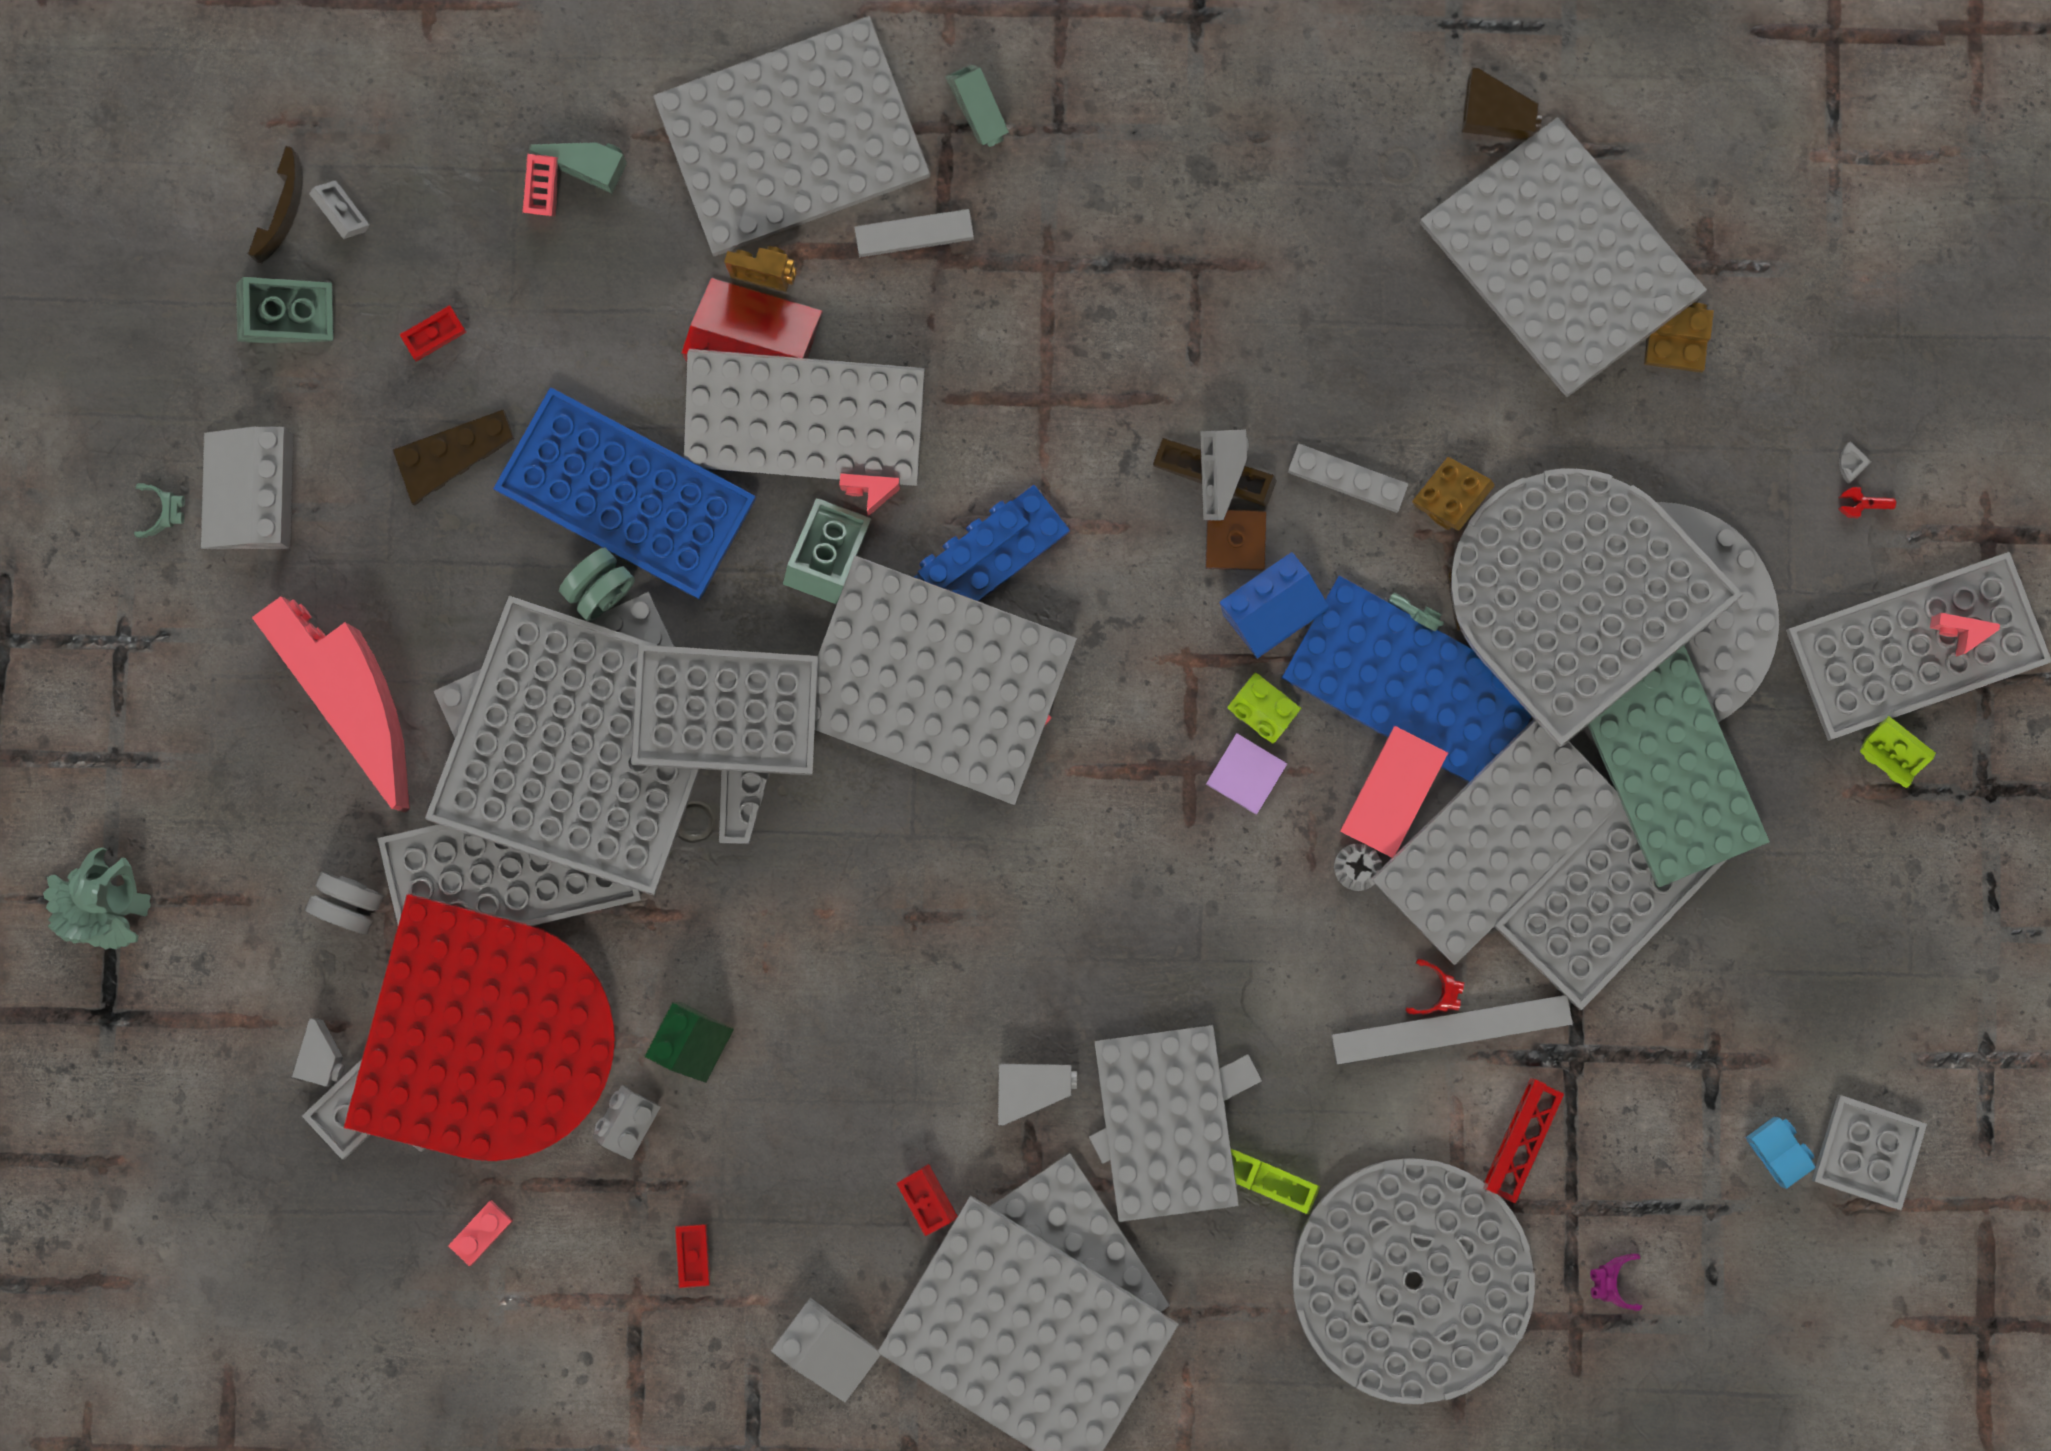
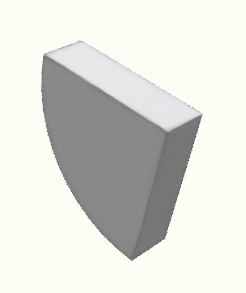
[1839,441,1871,484]

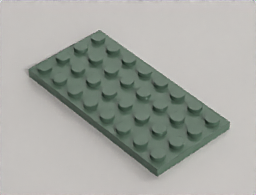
[1588,645,1770,888]

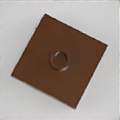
[1206,510,1266,571]

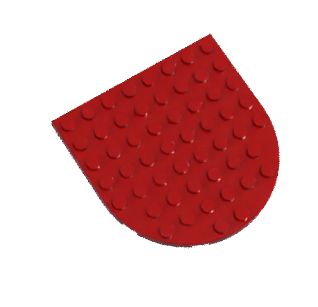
[343,893,615,1161]

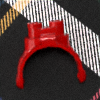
[1405,959,1465,1015]

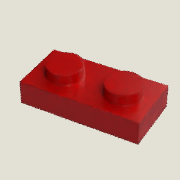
[399,305,467,362]
[675,1224,711,1288]

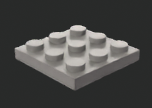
[1811,1095,1927,1210]

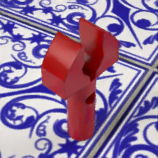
[1838,487,1897,518]

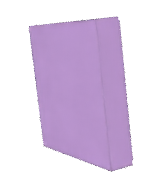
[1206,733,1287,815]

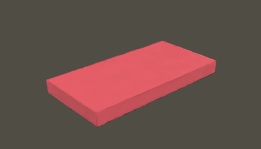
[1340,726,1448,858]

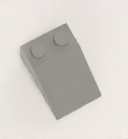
[771,1298,880,1402]

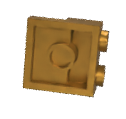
[724,246,797,292]
[1644,303,1714,373]

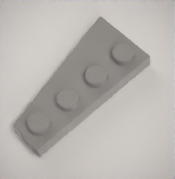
[719,770,770,844]

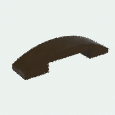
[248,146,303,264]

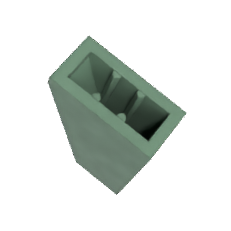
[945,65,1009,147]

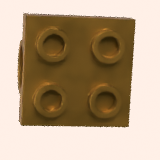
[1412,457,1495,531]

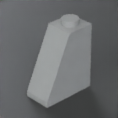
[998,1064,1077,1125]

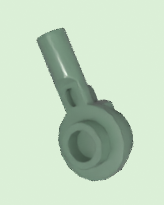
[1388,592,1444,631]

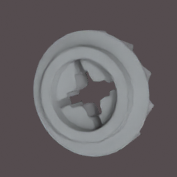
[1334,844,1382,891]

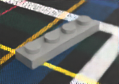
[1287,443,1408,513]

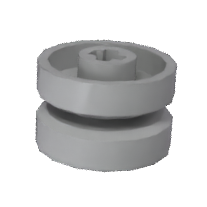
[305,871,384,935]

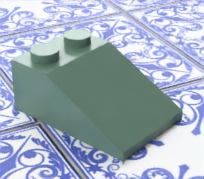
[236,277,333,343]
[783,498,871,604]

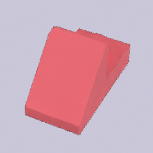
[839,473,900,515]
[1930,613,2000,657]

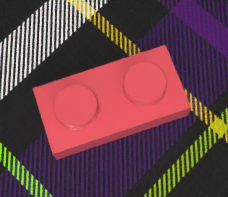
[448,1200,513,1267]

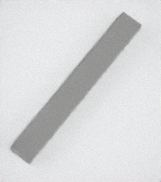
[1331,995,1573,1065]

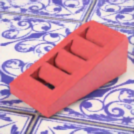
[523,154,558,216]

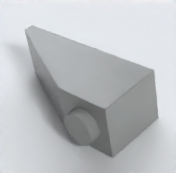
[1201,430,1249,520]

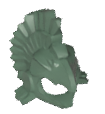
[43,848,151,950]

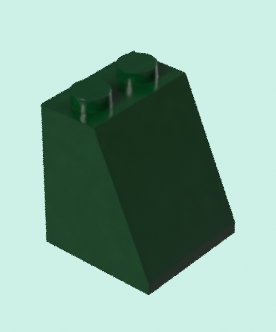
[644,1002,734,1083]

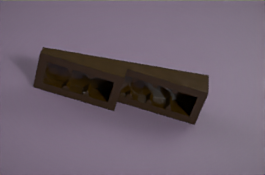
[1153,438,1276,508]

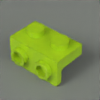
[1228,672,1302,743]
[1860,716,1936,788]

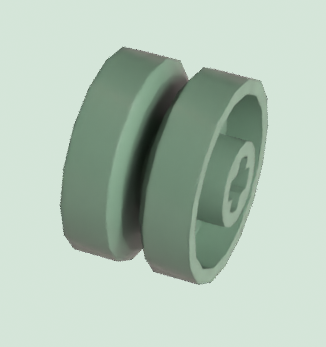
[559,547,635,622]

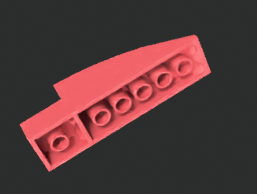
[252,596,410,812]

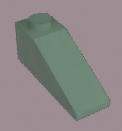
[529,142,627,193]

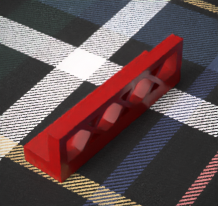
[1483,1078,1564,1204]

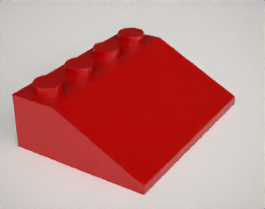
[682,278,822,361]

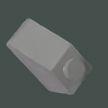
[292,1018,344,1087]

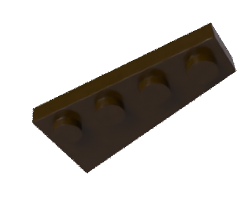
[393,410,515,506]

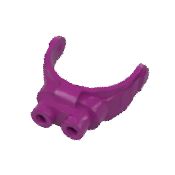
[1590,1253,1643,1311]

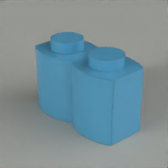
[1745,1117,1816,1189]

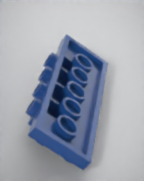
[914,485,1070,602]

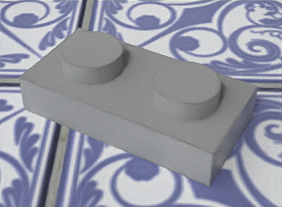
[310,181,370,239]

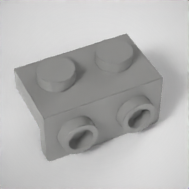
[593,1085,661,1160]

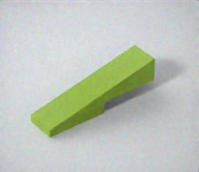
[1231,1148,1321,1214]

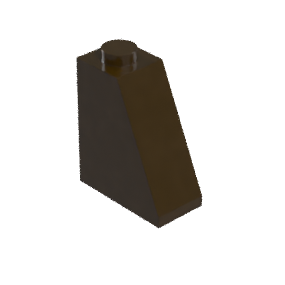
[1461,67,1542,140]

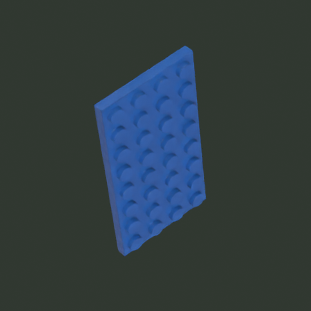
[493,387,757,600]
[1281,575,1532,783]

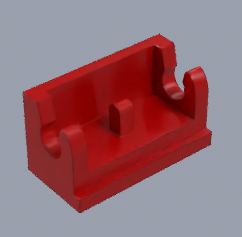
[896,1164,958,1237]

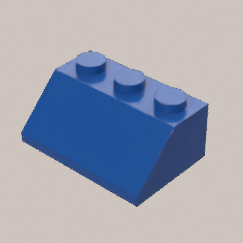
[1220,552,1329,659]

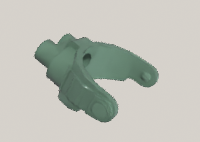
[134,483,185,538]

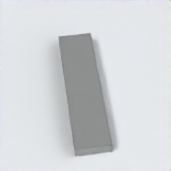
[855,209,974,257]

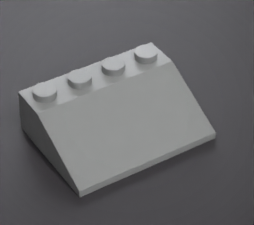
[201,427,293,549]

